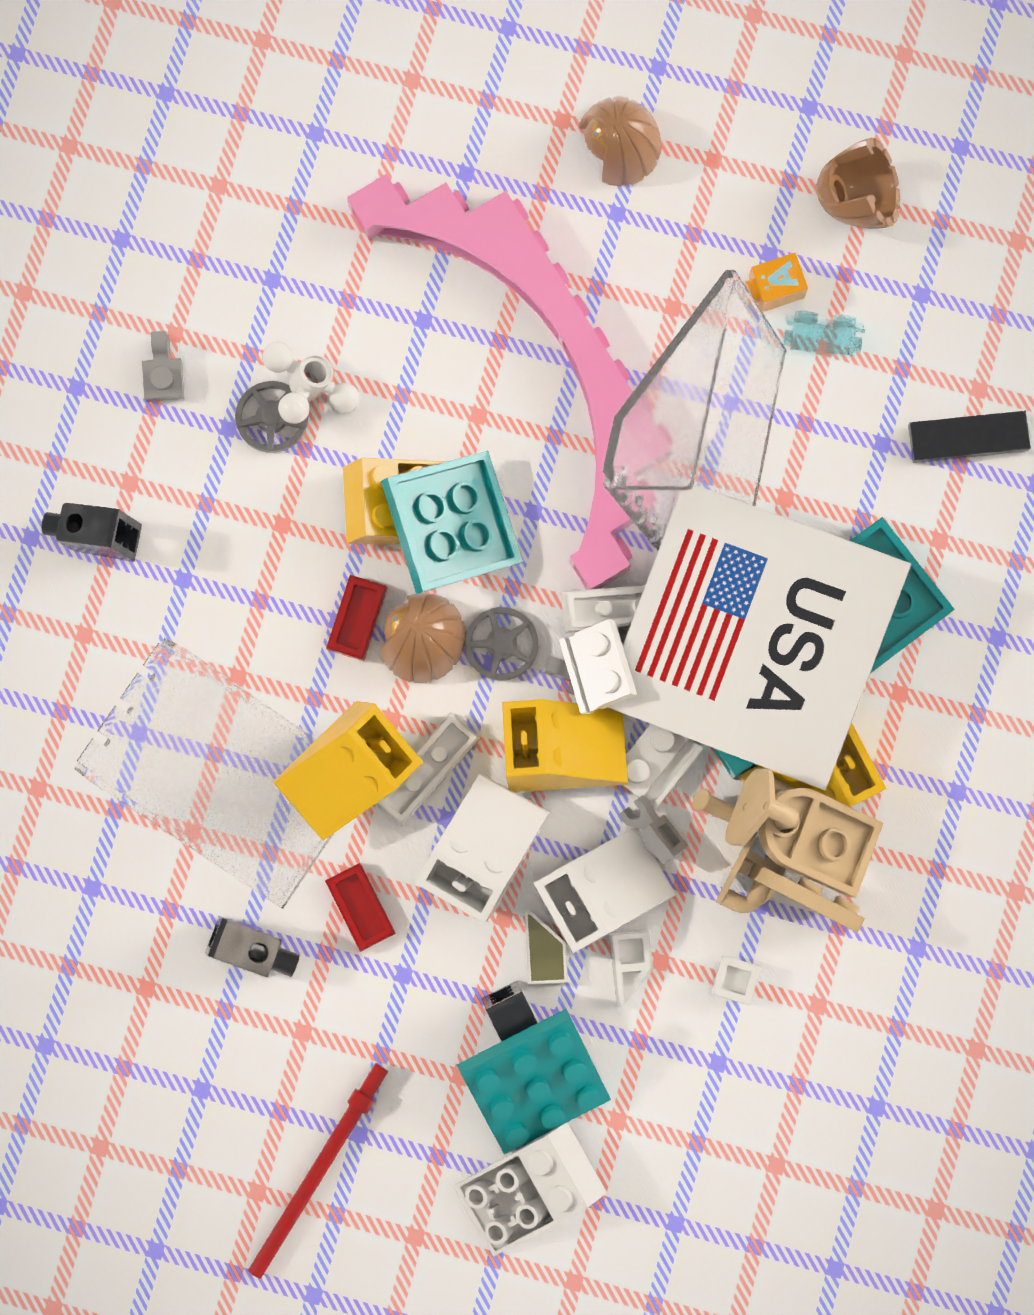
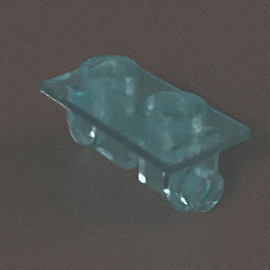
[783,310,865,356]

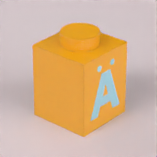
[745,253,808,313]

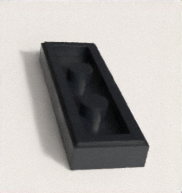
[908,410,1031,463]

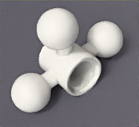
[262,341,360,424]

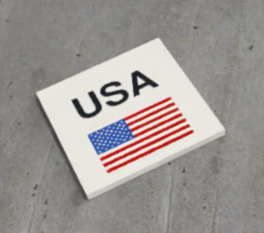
[608,481,911,790]

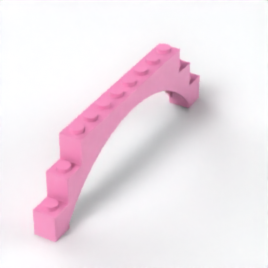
[347,174,671,590]

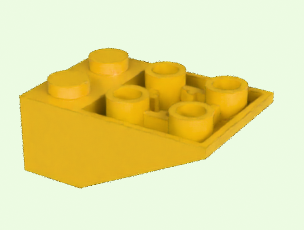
[343,457,447,545]
[502,699,628,793]
[273,701,423,841]
[739,722,887,831]

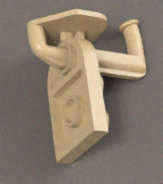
[693,768,884,898]
[716,777,865,933]

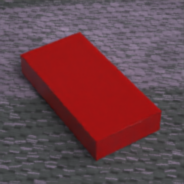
[326,575,388,662]
[325,863,396,952]

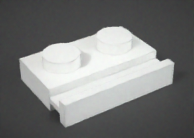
[559,619,637,715]
[622,724,704,811]

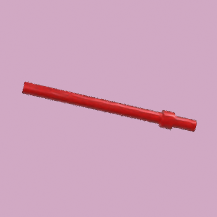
[247,1063,389,1279]

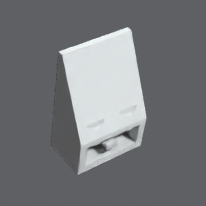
[415,773,549,924]
[533,827,676,954]
[454,1122,606,1257]

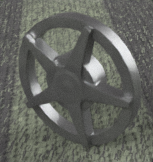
[235,381,308,453]
[465,607,538,681]

